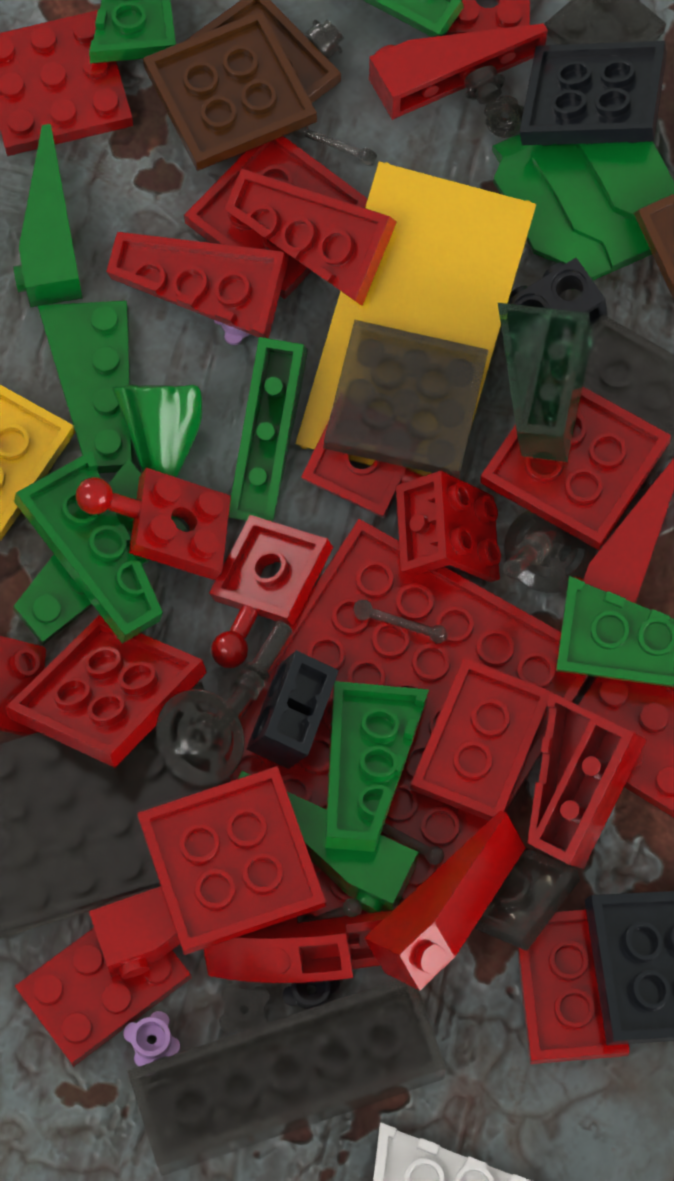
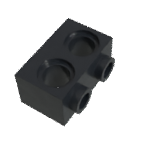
[503,257,608,362]
[246,650,339,769]

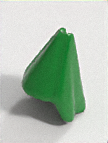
[113,385,202,477]

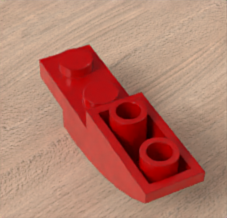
[203,910,393,983]

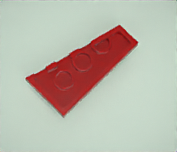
[225,168,397,305]
[106,232,289,338]

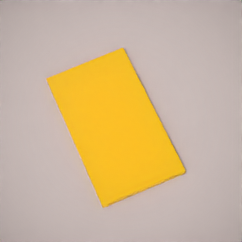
[295,162,536,478]

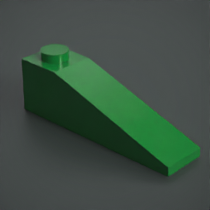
[13,124,83,308]
[228,337,308,522]
[238,771,418,913]

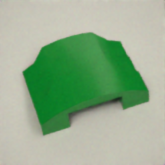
[492,134,674,290]

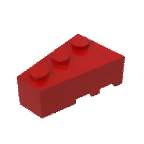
[527,691,647,869]

